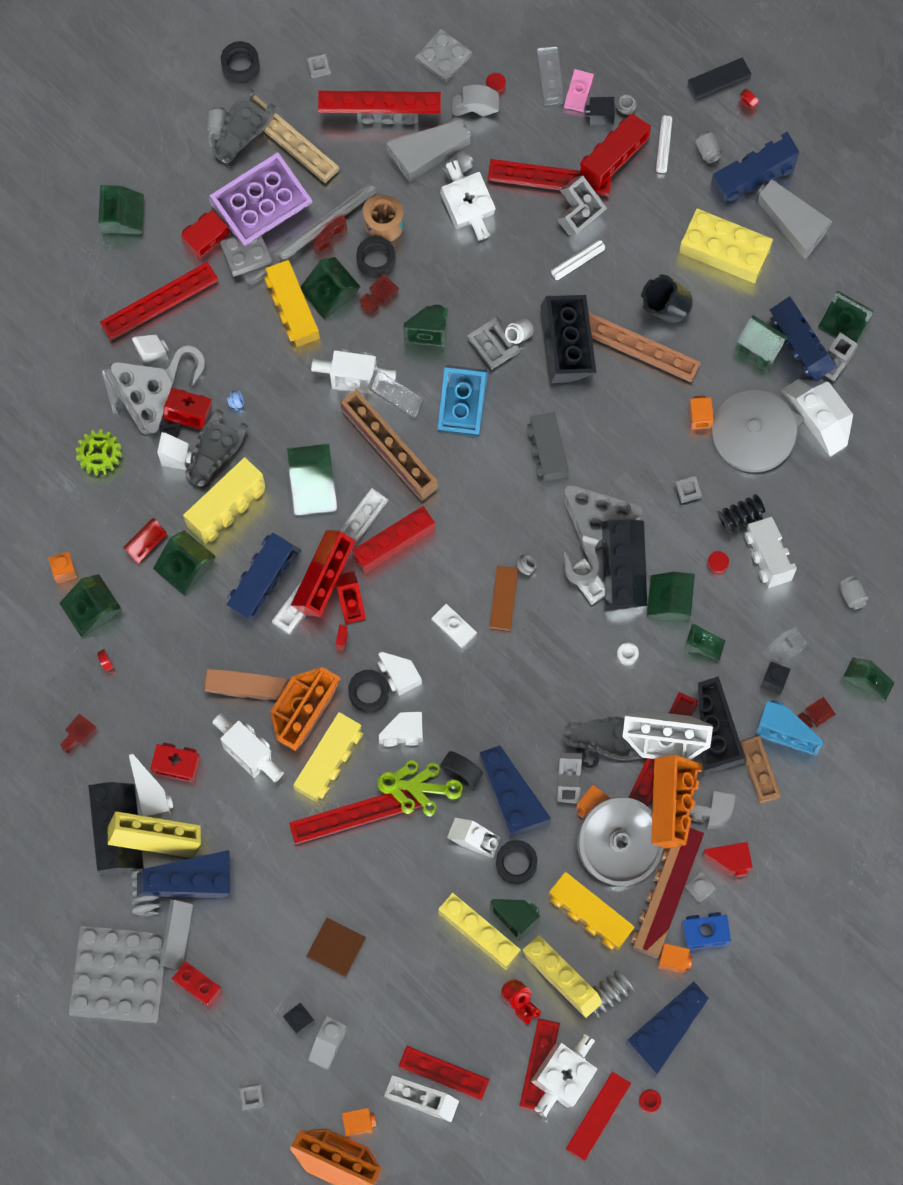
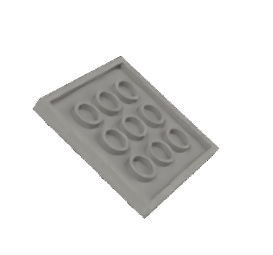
[69,926,165,1024]

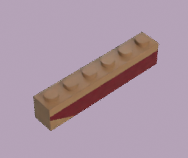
[340,389,438,501]
[631,828,704,959]

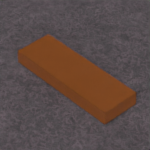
[490,566,518,631]

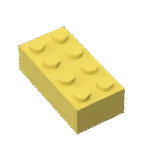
[679,209,773,284]
[183,457,265,545]

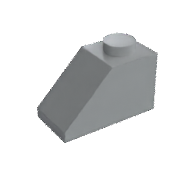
[308,1016,347,1070]

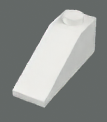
[129,754,174,818]
[384,1075,459,1122]

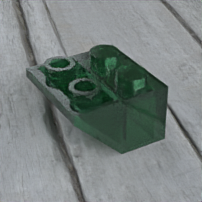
[98,185,144,234]

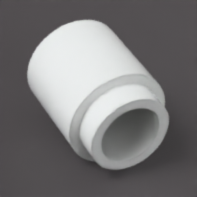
[505,319,534,344]

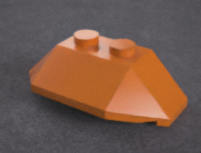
[270,667,341,751]
[290,1129,382,1185]

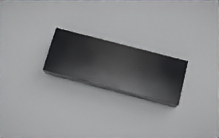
[688,57,751,100]

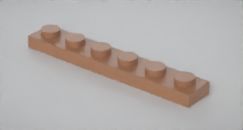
[589,312,701,383]

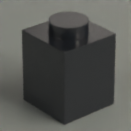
[585,97,615,125]
[760,661,791,695]
[283,1002,315,1037]

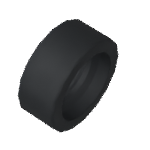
[221,41,260,82]
[356,236,396,278]
[348,670,389,713]
[440,751,483,788]
[496,840,538,884]

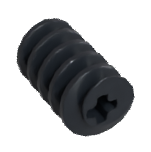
[717,494,766,534]

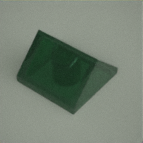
[819,291,874,343]

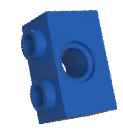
[681,912,731,949]

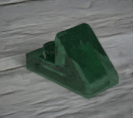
[686,624,725,661]

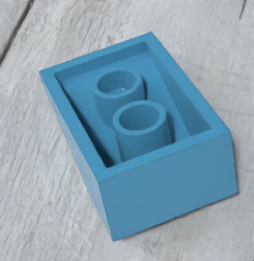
[438,365,489,435]
[755,700,824,755]

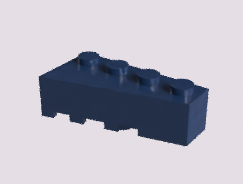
[711,131,799,203]
[769,296,837,381]
[227,532,301,620]
[479,745,551,838]
[137,850,230,898]
[626,982,709,1077]

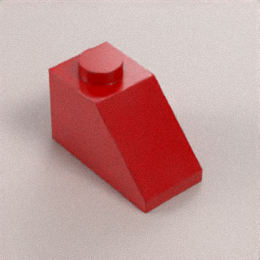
[336,571,366,624]
[702,842,753,877]

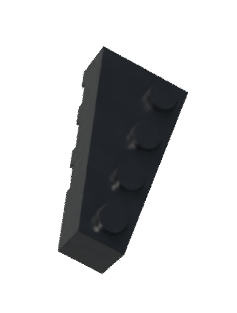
[698,676,746,775]

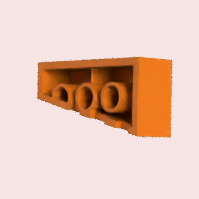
[651,755,703,848]

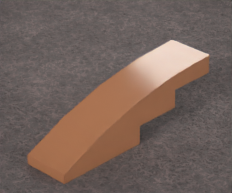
[203,669,290,701]

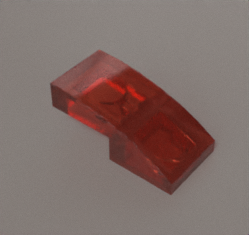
[313,215,347,255]

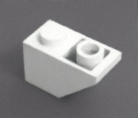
[377,652,422,696]
[379,712,423,747]
[447,818,501,858]

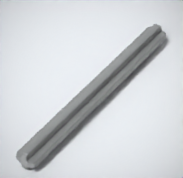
[276,183,376,261]

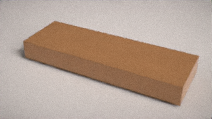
[740,735,781,803]

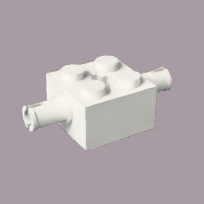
[440,160,496,241]
[312,349,396,394]
[212,713,284,782]
[531,1034,597,1117]

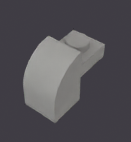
[452,85,499,117]
[824,333,858,382]
[557,752,582,803]
[689,791,736,829]

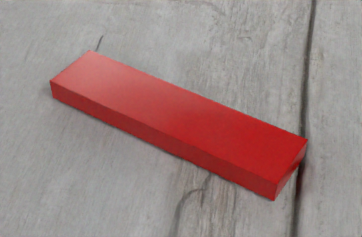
[519,1018,560,1112]
[398,1046,490,1101]
[565,1071,631,1162]

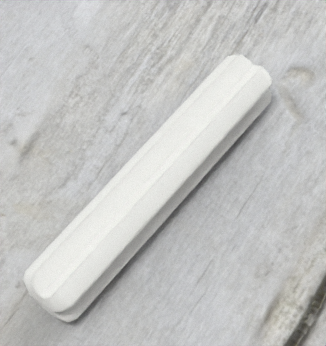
[656,115,672,173]
[551,240,605,280]

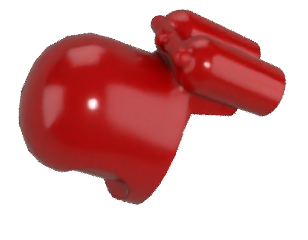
[501,979,541,1024]

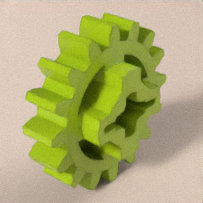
[75,429,122,476]

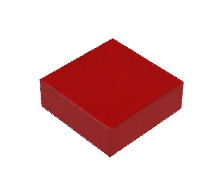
[335,624,348,651]

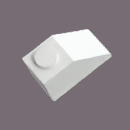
[132,335,169,367]
[157,432,193,470]

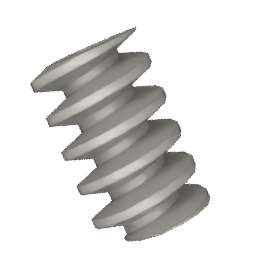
[131,868,160,916]
[592,970,634,1017]

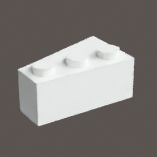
[744,517,797,588]

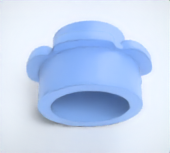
[227,390,244,411]

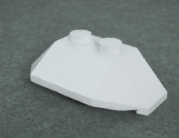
[781,379,853,457]
[623,711,713,760]

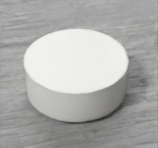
[617,642,639,665]

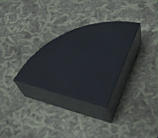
[159,423,181,438]

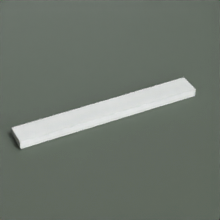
[272,488,389,635]

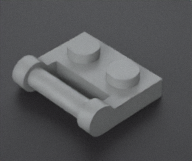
[468,317,522,370]

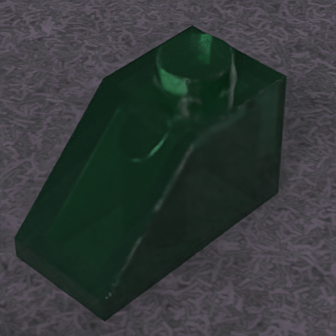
[843,657,895,701]

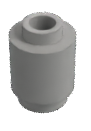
[207,107,228,139]
[695,131,722,164]
[442,151,473,181]
[840,576,868,609]

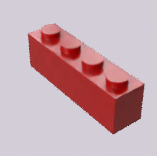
[580,113,651,188]
[352,506,435,574]
[291,530,356,617]

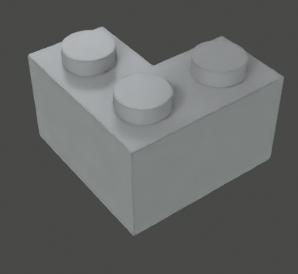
[557,176,607,235]

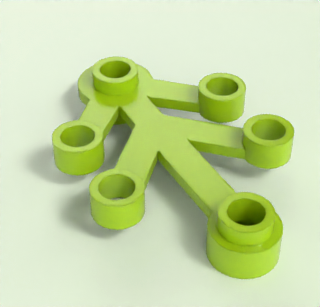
[377,760,463,816]

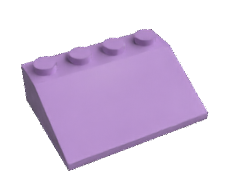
[210,152,313,246]

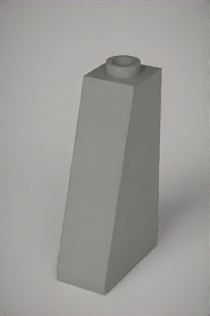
[387,120,471,182]
[757,179,832,259]

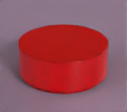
[486,73,506,94]
[739,89,759,109]
[707,551,729,573]
[97,649,114,671]
[639,1089,662,1113]

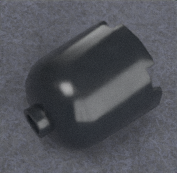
[641,274,693,323]

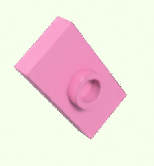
[564,69,594,113]

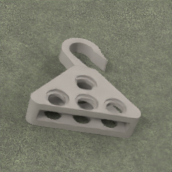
[104,346,205,434]
[563,485,642,585]

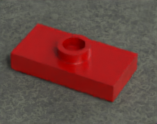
[123,518,168,563]

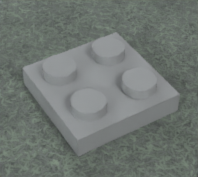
[415,29,472,84]
[220,235,272,277]

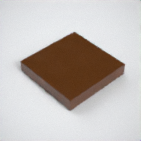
[306,918,366,978]

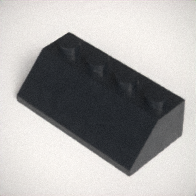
[540,295,597,383]
[602,519,648,607]
[88,782,144,876]

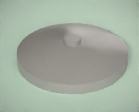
[712,390,797,472]
[577,797,664,886]

